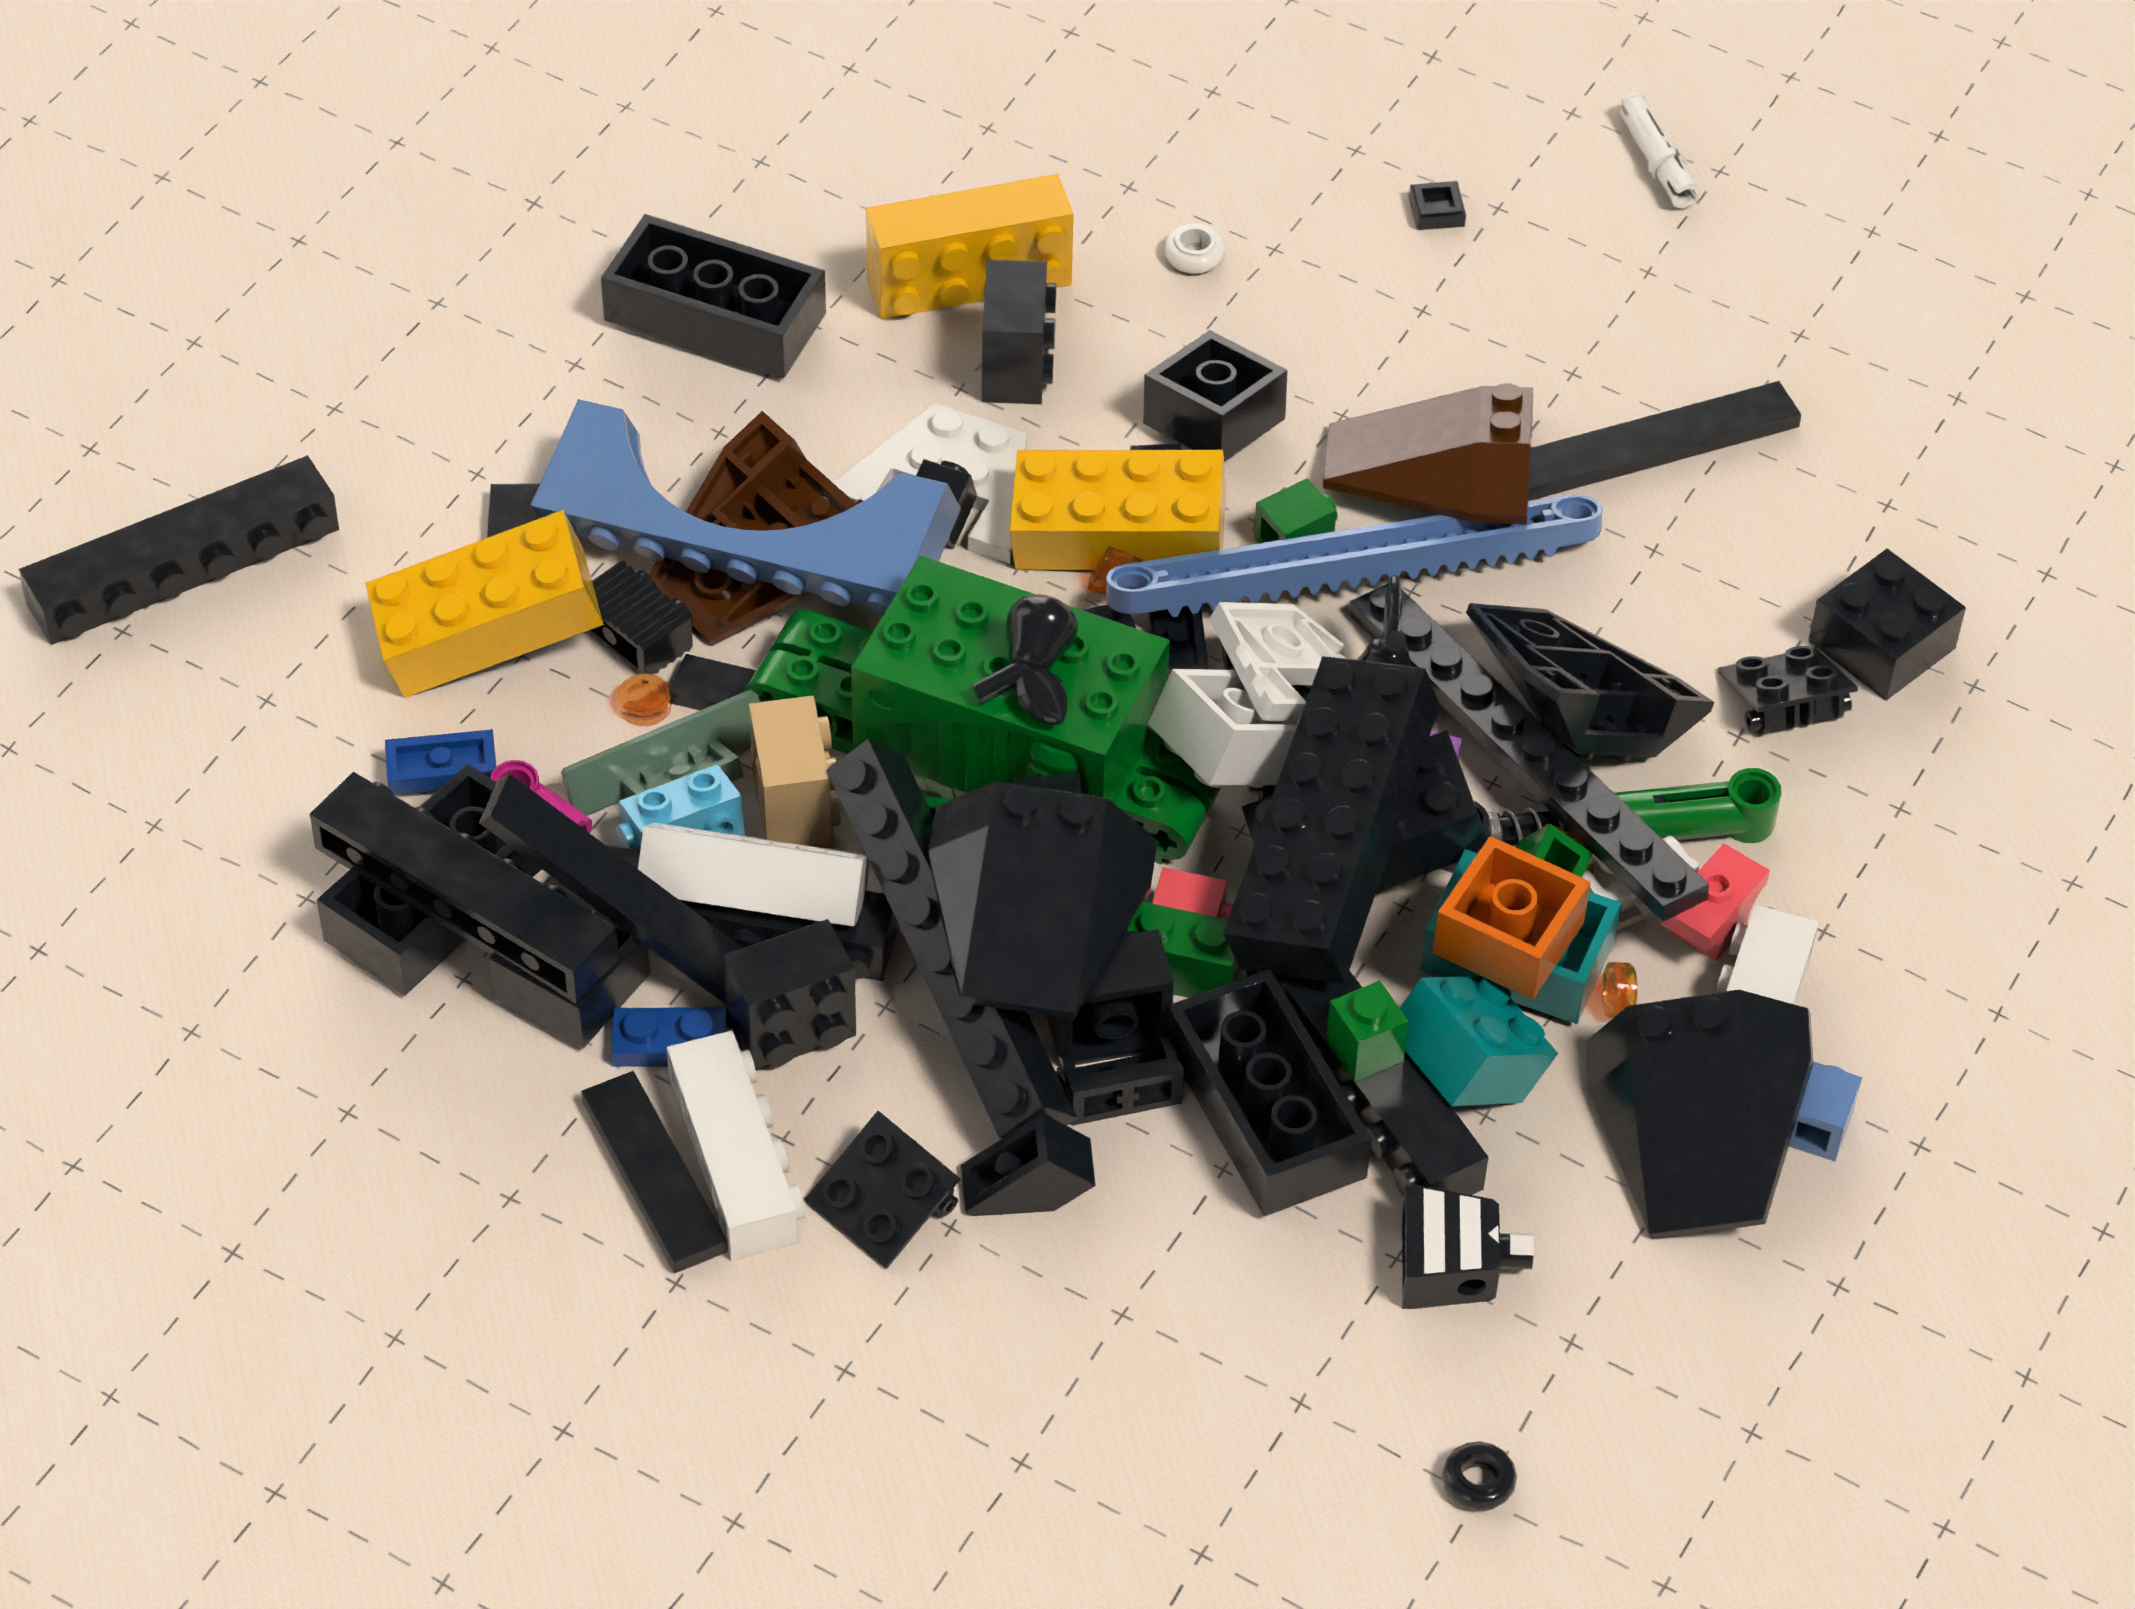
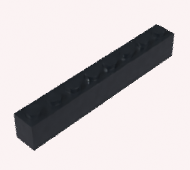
[827,739,1078,1138]

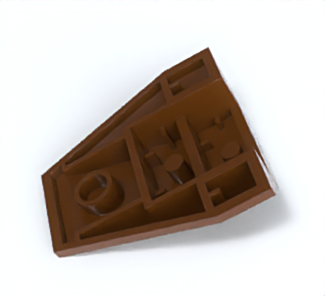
[1323,383,1533,524]
[648,411,863,646]

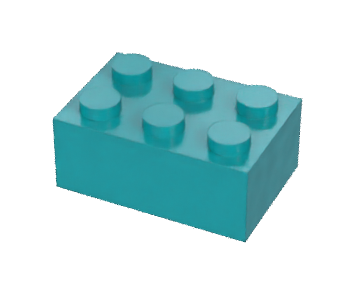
[1421,849,1621,1024]

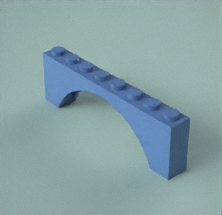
[530,399,961,616]

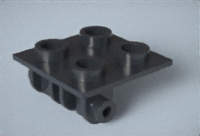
[1718,646,1858,735]
[805,1111,961,1269]

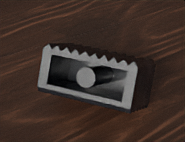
[589,560,693,679]

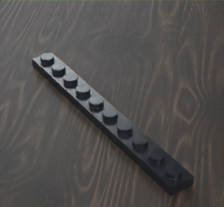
[1350,584,1709,922]

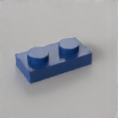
[385,729,496,794]
[612,1007,727,1067]

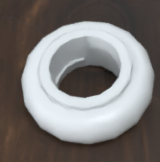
[1164,223,1225,274]

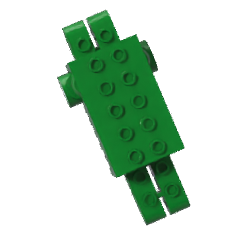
[744,555,1221,864]

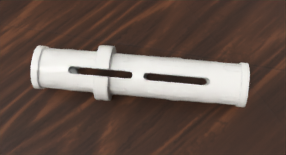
[1617,92,1701,208]

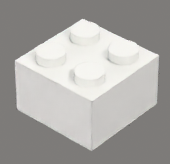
[1148,669,1300,788]

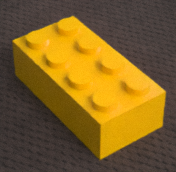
[866,174,1074,320]
[1010,450,1226,570]
[365,510,604,698]

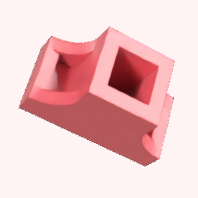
[1660,843,1770,961]

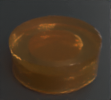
[618,674,672,726]
[1602,962,1638,1018]

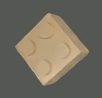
[749,695,841,848]

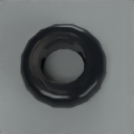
[1442,1441,1517,1511]

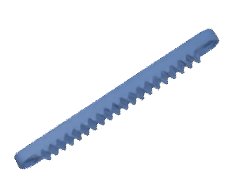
[1106,495,1603,617]

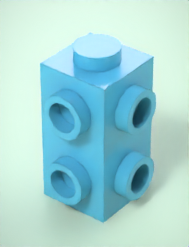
[616,764,745,850]

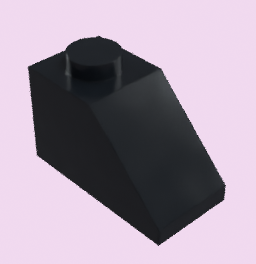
[961,1113,1096,1216]

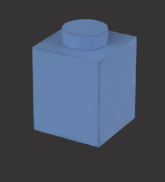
[1789,1062,1862,1161]

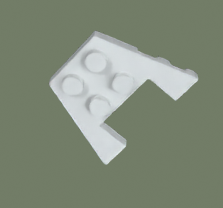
[833,403,1027,564]
[1209,602,1346,721]

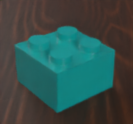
[1400,976,1558,1106]

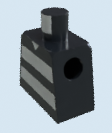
[1402,1184,1534,1309]

